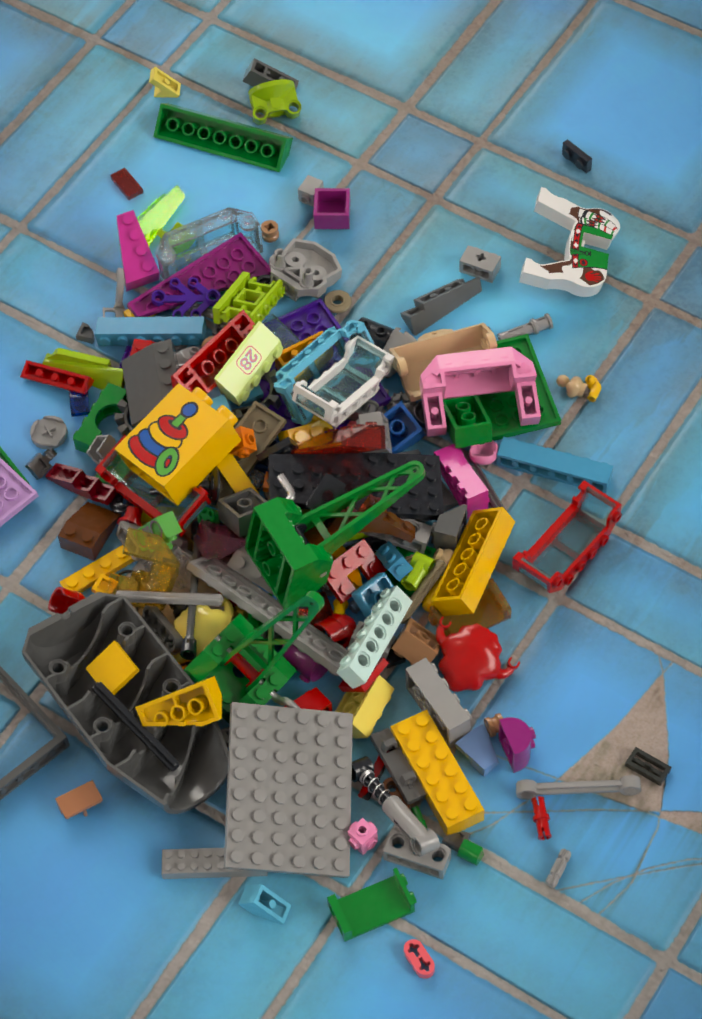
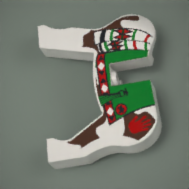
[519,187,620,297]

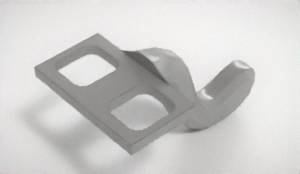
[103,268,127,317]

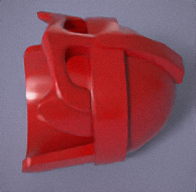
[48,587,85,614]
[313,613,357,648]

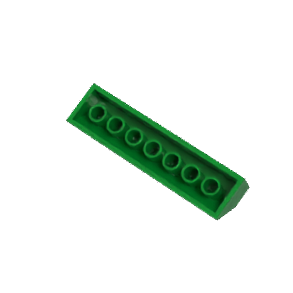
[153,103,293,172]

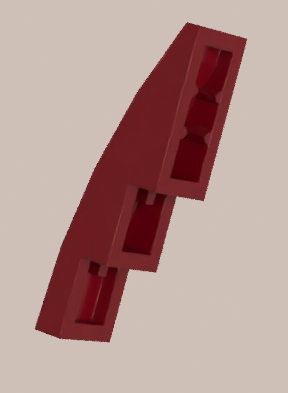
[45,463,118,505]

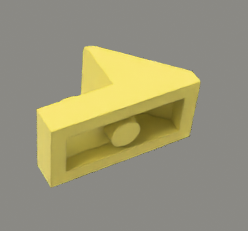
[149,67,181,98]

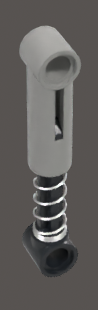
[351,756,440,857]

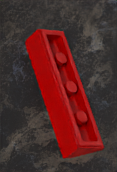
[20,360,94,395]

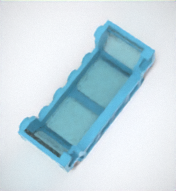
[274,320,381,425]

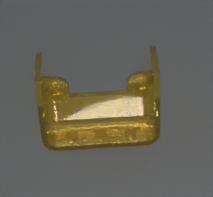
[107,527,180,611]

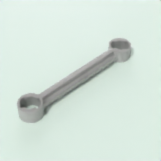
[516,775,641,800]

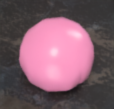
[469,440,498,466]

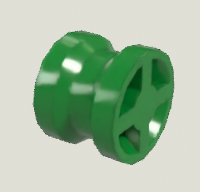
[197,507,221,528]

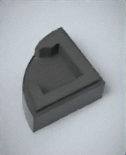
[76,322,95,344]
[442,831,471,852]

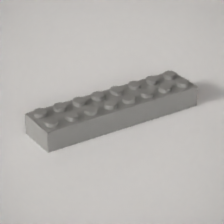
[161,848,268,879]

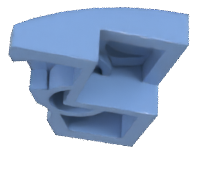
[455,724,499,777]

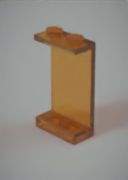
[428,578,511,636]

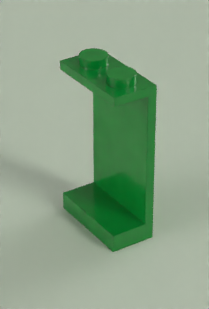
[327,868,417,942]

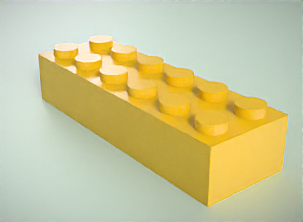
[431,507,515,616]
[390,709,485,836]

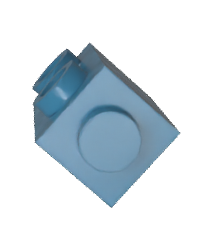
[375,541,414,581]

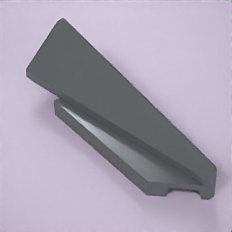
[400,277,482,336]

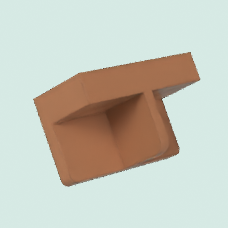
[55,780,103,819]

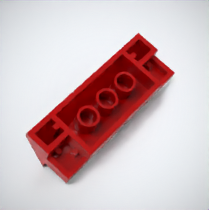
[171,309,255,394]

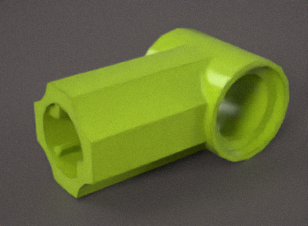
[401,551,435,591]

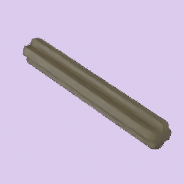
[400,560,447,624]

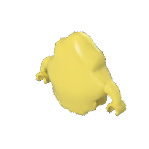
[171,593,234,664]

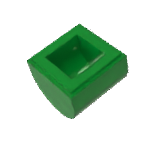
[457,839,484,866]

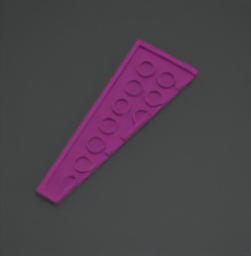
[127,232,271,317]

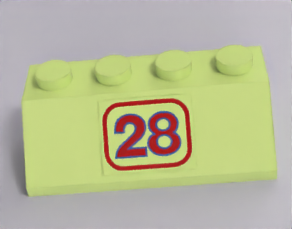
[214,321,283,406]

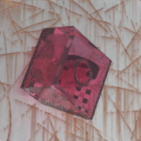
[194,519,246,559]

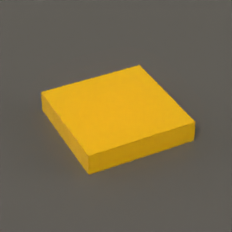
[86,641,140,695]

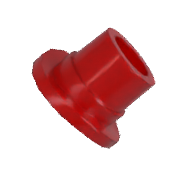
[117,506,143,527]

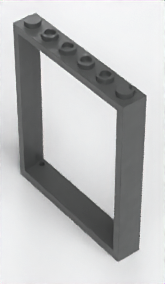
[0,666,70,800]

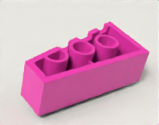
[117,210,160,292]
[434,444,490,520]

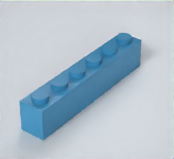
[95,316,207,346]
[497,437,613,494]

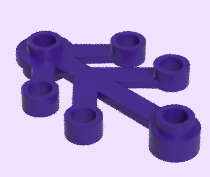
[151,277,221,317]

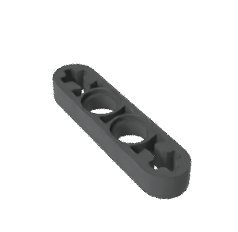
[142,606,183,654]

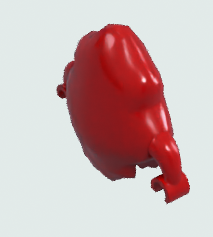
[436,617,520,692]

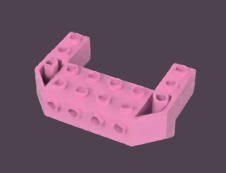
[419,347,541,437]

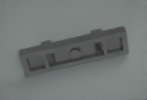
[370,728,426,805]

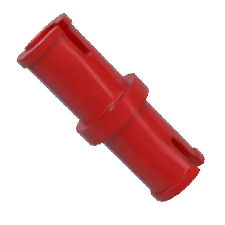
[531,796,552,840]

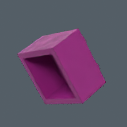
[313,188,351,229]

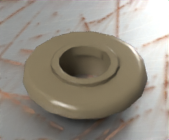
[323,290,352,314]

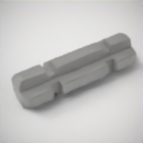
[545,849,571,888]

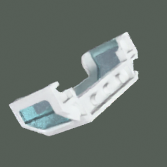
[292,335,394,428]

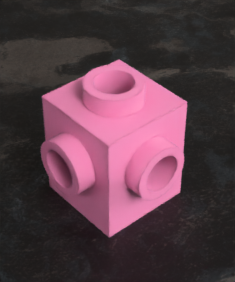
[348,818,378,855]

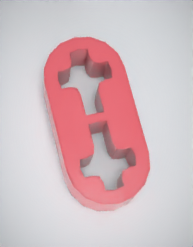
[404,939,435,979]

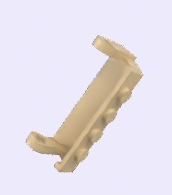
[389,323,497,402]

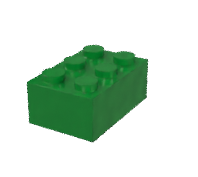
[443,395,492,448]

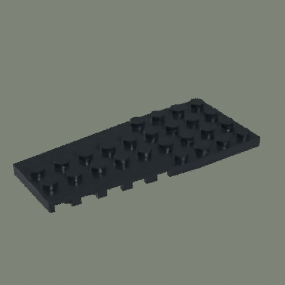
[268,453,444,520]

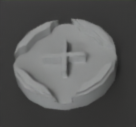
[30,416,68,450]

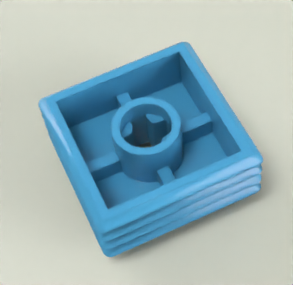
[351,572,394,618]

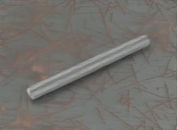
[116,590,224,606]

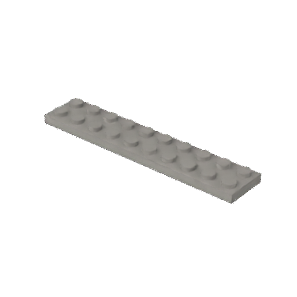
[187,554,349,676]

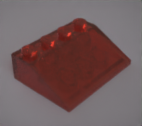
[291,422,386,454]

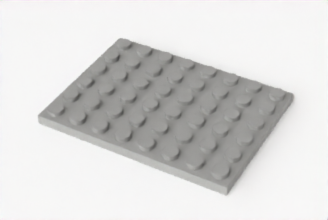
[224,702,353,878]

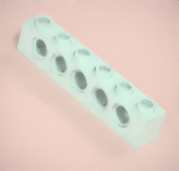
[336,585,413,689]

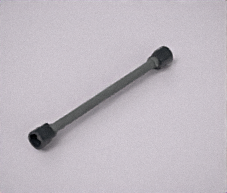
[180,520,207,660]

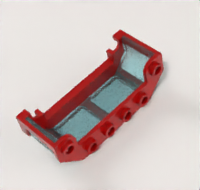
[95,435,211,537]
[512,480,622,593]

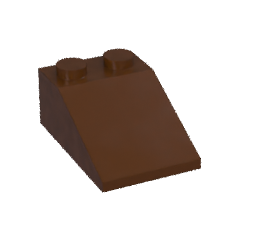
[58,502,121,561]

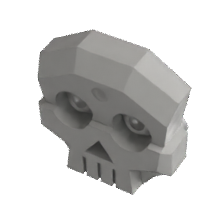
[269,238,342,302]

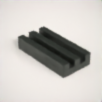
[625,747,672,786]

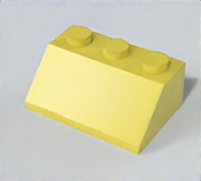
[335,675,394,739]

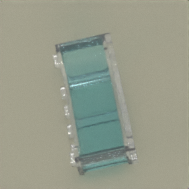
[155,207,263,282]

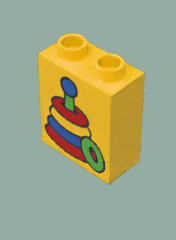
[115,383,241,506]

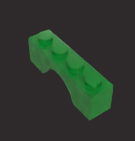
[73,383,128,453]

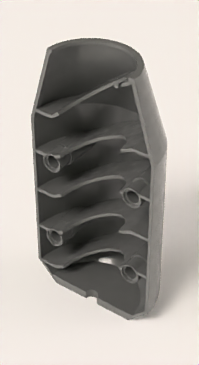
[22,592,228,814]

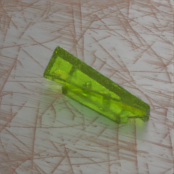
[119,185,185,246]

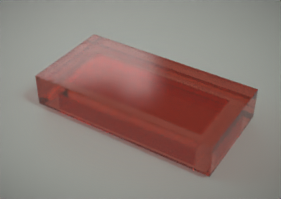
[110,168,143,200]

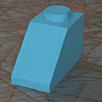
[238,884,291,924]

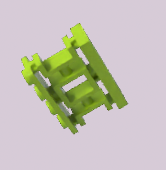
[212,271,285,328]

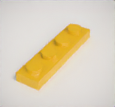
[59,545,134,593]

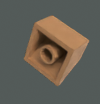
[392,617,440,665]

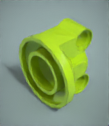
[248,79,301,125]

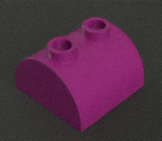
[282,644,328,683]
[498,717,536,773]

